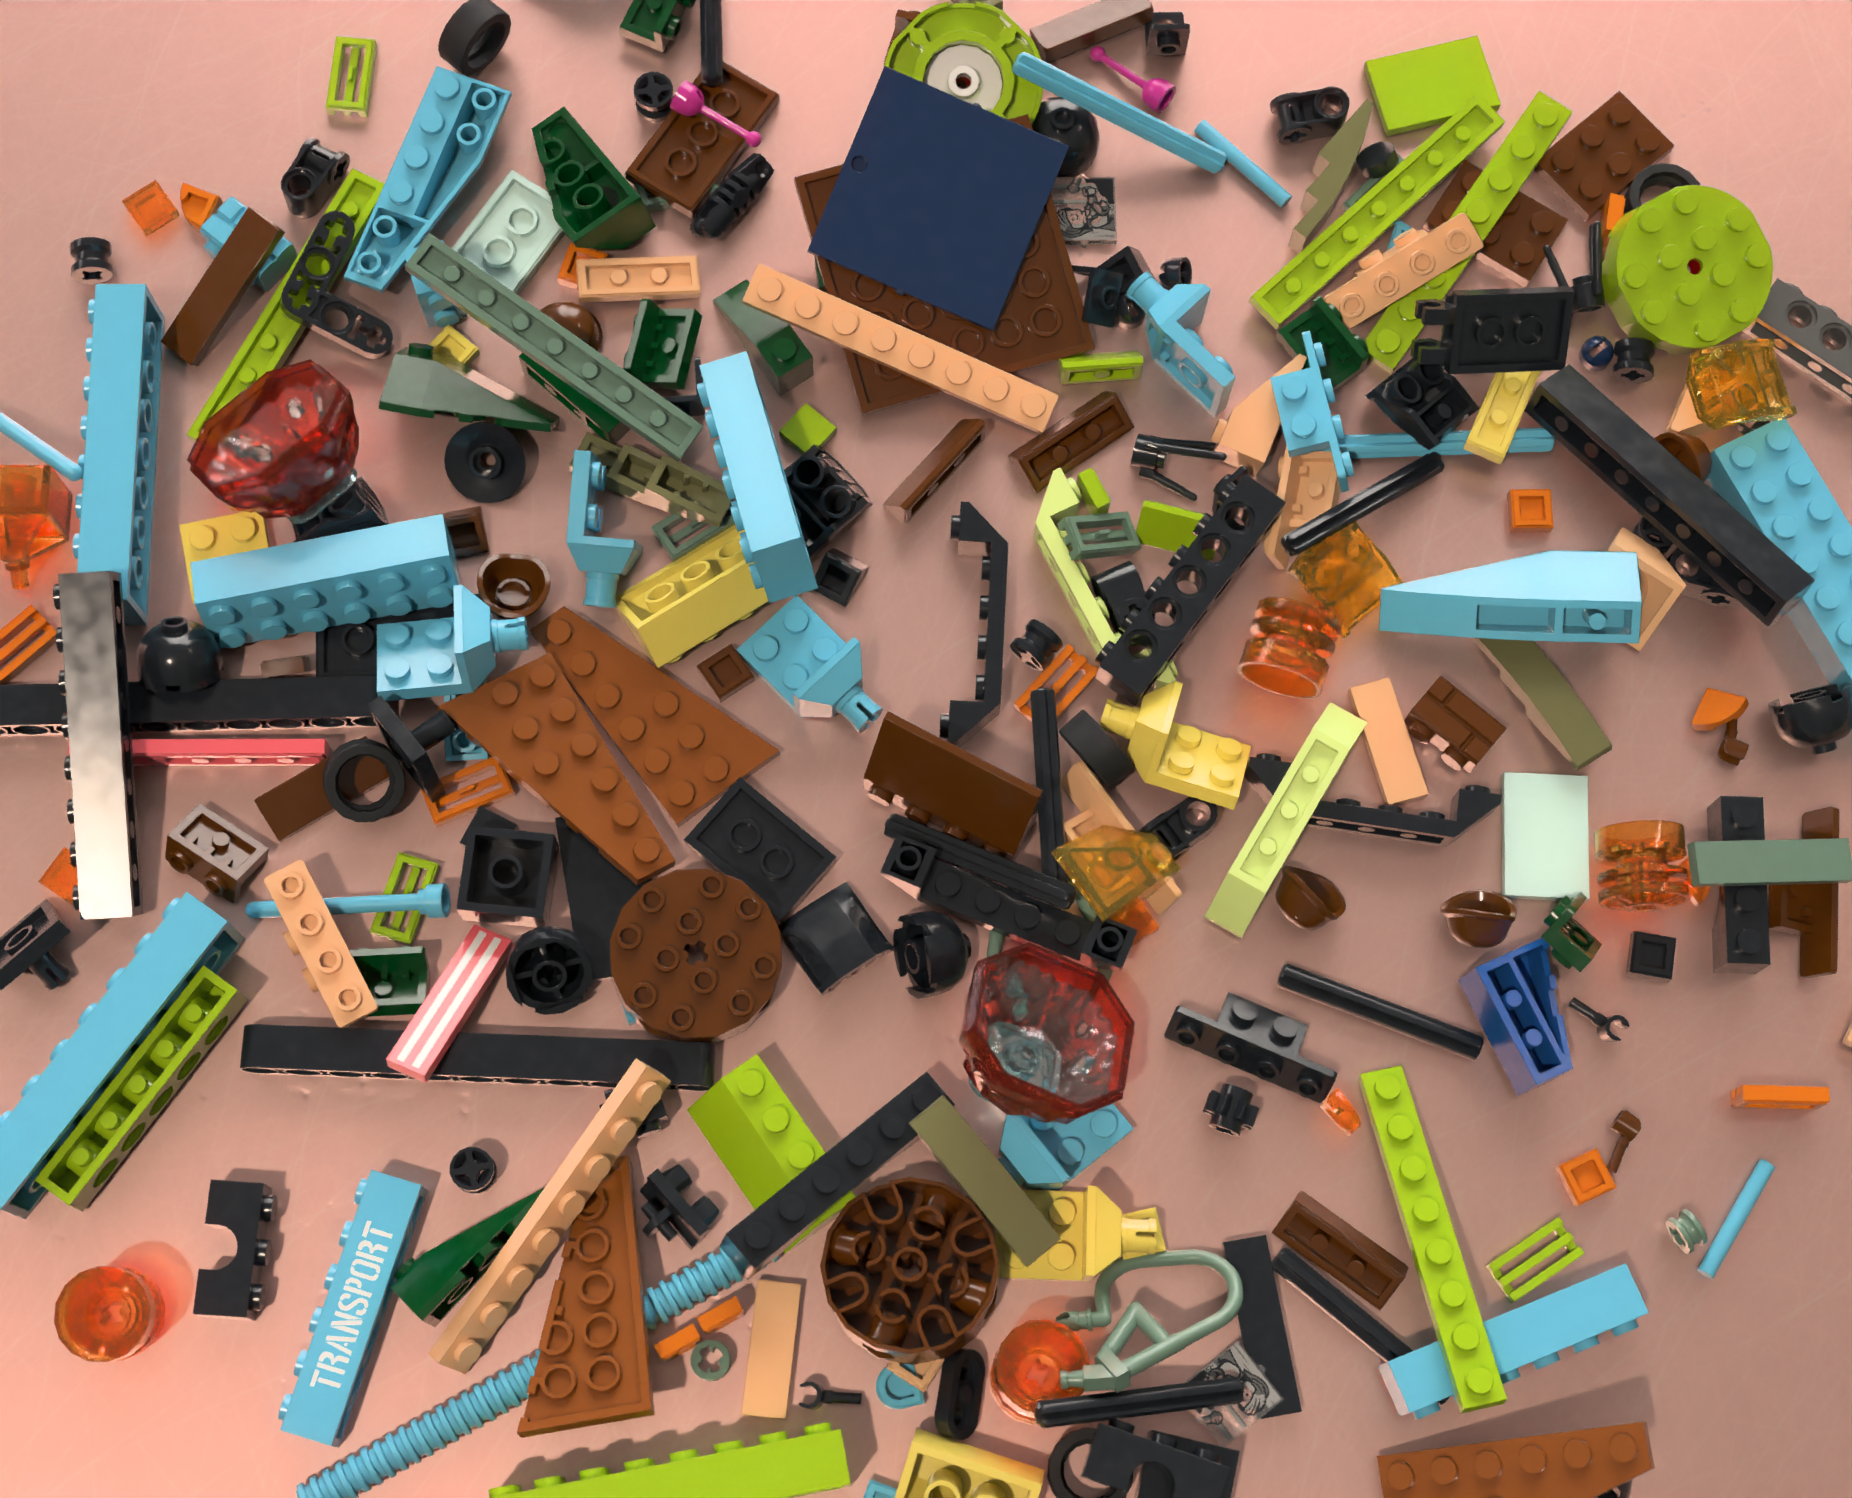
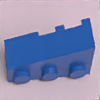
[1458,938,1573,1096]

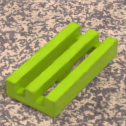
[326,36,377,117]
[369,852,441,946]
[1485,1217,1585,1303]

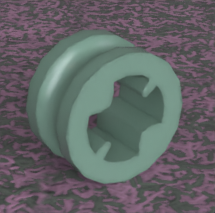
[1665,1209,1708,1254]
[690,1340,731,1381]

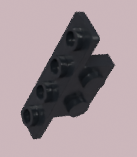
[1164,992,1337,1103]

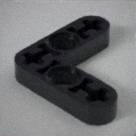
[280,211,393,359]

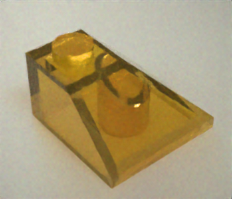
[1052,825,1181,922]

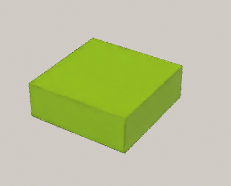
[779,403,837,455]
[1076,468,1111,515]

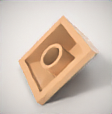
[1606,527,1686,651]

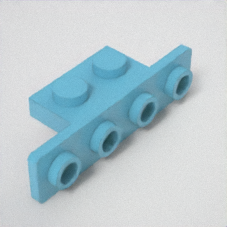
[1270,331,1354,492]

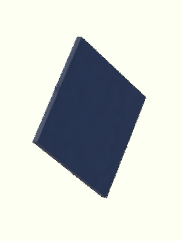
[807,66,1069,332]

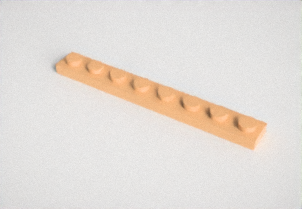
[742,263,1059,434]
[428,1058,671,1374]

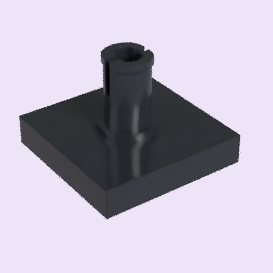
[367,695,457,803]
[0,899,70,991]

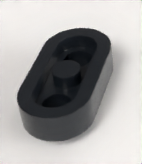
[934,1348,985,1440]

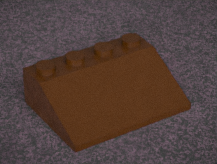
[863,711,1043,861]

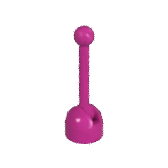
[1090,46,1176,114]
[670,80,762,147]

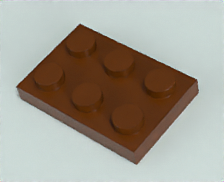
[1534,91,1675,222]
[1423,160,1568,288]

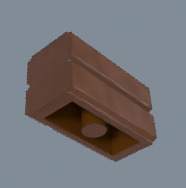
[1404,676,1507,774]

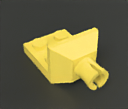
[1100,681,1251,810]
[994,1186,1156,1282]

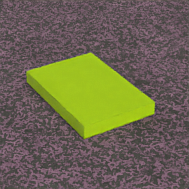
[1363,35,1501,137]

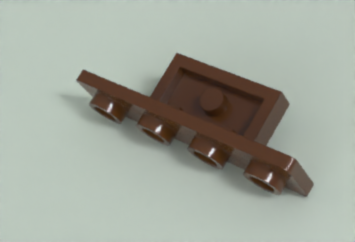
[1769,807,1840,978]

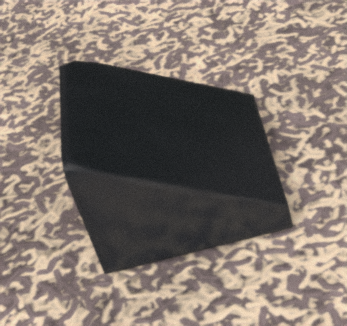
[1097,246,1156,298]
[814,548,869,607]

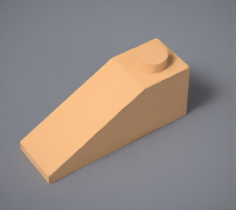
[1210,354,1307,476]

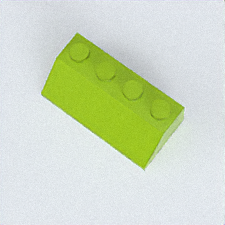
[687,1054,856,1254]

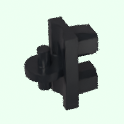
[640,1164,719,1250]

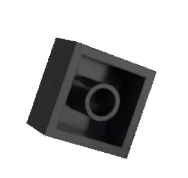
[456,825,559,927]

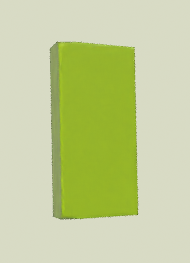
[1058,351,1144,385]
[1136,500,1216,561]

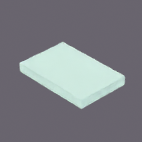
[452,170,565,296]
[1501,772,1590,902]

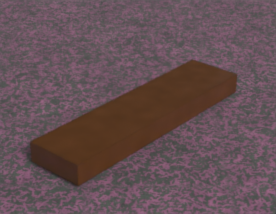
[160,207,285,366]

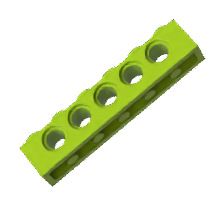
[35,965,248,1212]

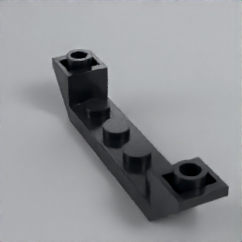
[939,501,1008,748]
[1244,753,1502,847]
[880,834,1138,971]

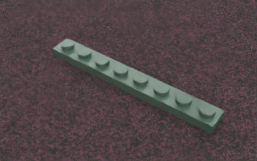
[405,233,703,462]

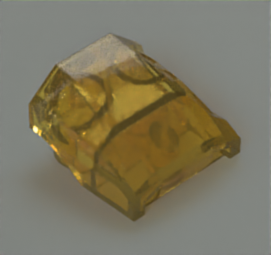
[1686,339,1797,430]
[1287,522,1403,638]

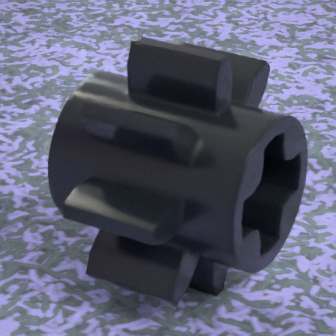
[1203,1083,1259,1136]

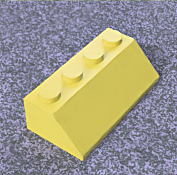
[615,525,769,668]

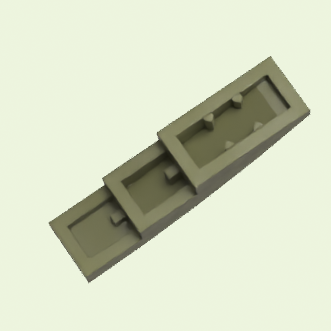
[1288,99,1373,254]
[568,432,734,527]
[1474,638,1612,771]
[909,1095,1061,1267]

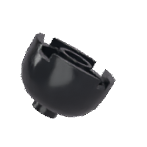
[1032,97,1100,180]
[137,616,224,694]
[1768,683,1852,755]
[893,911,971,999]
[506,926,593,1015]

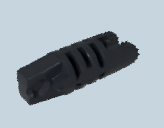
[689,153,774,239]

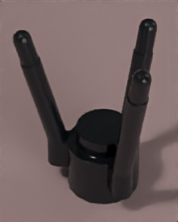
[1543,220,1606,313]
[1131,434,1226,501]

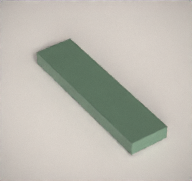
[1687,838,1852,887]

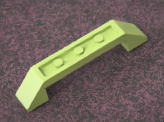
[1033,467,1178,691]
[1204,702,1367,938]

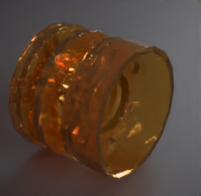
[1237,597,1342,699]
[1593,820,1691,912]
[54,1266,166,1362]
[989,1319,1089,1425]

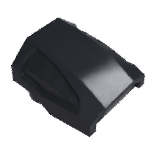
[1365,358,1480,450]
[784,444,874,560]
[285,473,389,542]
[778,882,893,997]

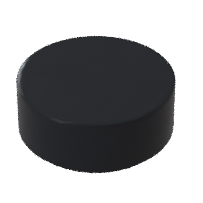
[1356,141,1399,179]

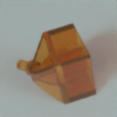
[0,465,73,590]

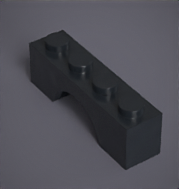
[1707,796,1771,974]

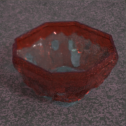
[187,359,359,524]
[959,942,1135,1125]

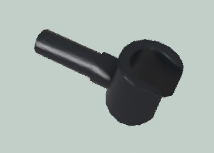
[1568,997,1629,1042]
[798,1381,862,1410]

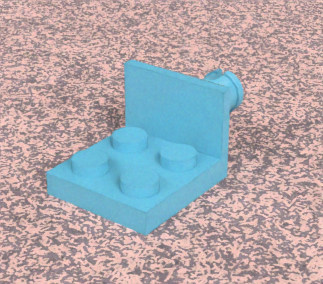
[1126,271,1235,418]
[566,450,643,608]
[377,585,529,701]
[736,595,883,733]
[998,1061,1134,1191]

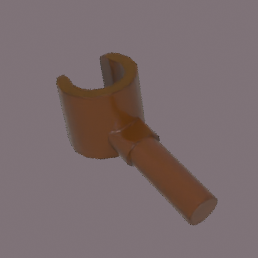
[1717,719,1749,766]
[1607,1110,1641,1173]

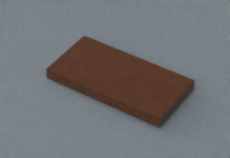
[625,62,779,218]

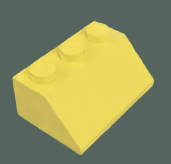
[895,1428,1044,1498]

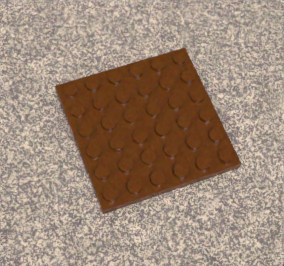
[794,114,1095,415]

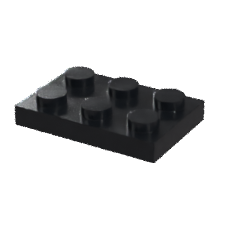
[684,777,837,923]

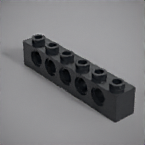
[1095,474,1286,706]

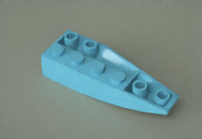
[344,66,512,293]
[1379,550,1642,643]

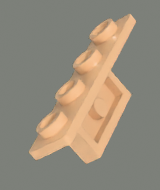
[1324,212,1484,330]
[1264,445,1342,569]
[1061,761,1182,915]
[264,860,378,1029]

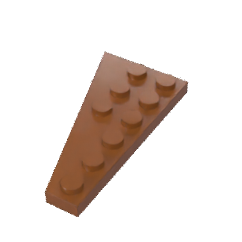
[530,606,780,828]
[438,653,675,885]
[517,1155,655,1438]
[1377,1421,1655,1498]

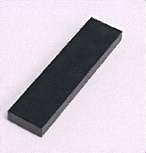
[1221,1235,1302,1420]

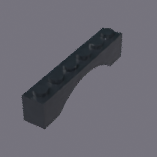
[720,1071,955,1280]

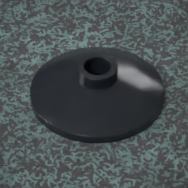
[444,422,526,503]

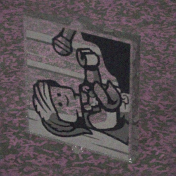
[1050,174,1117,248]
[1185,1340,1284,1447]

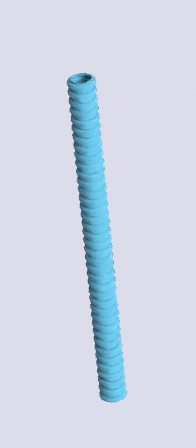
[296,1247,780,1498]

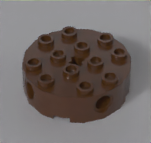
[610,869,782,1043]
[820,1177,1001,1365]

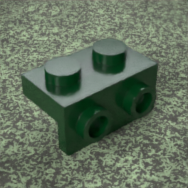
[619,0,696,52]
[1276,296,1369,391]
[623,299,702,390]
[1541,892,1602,972]
[350,946,430,1017]

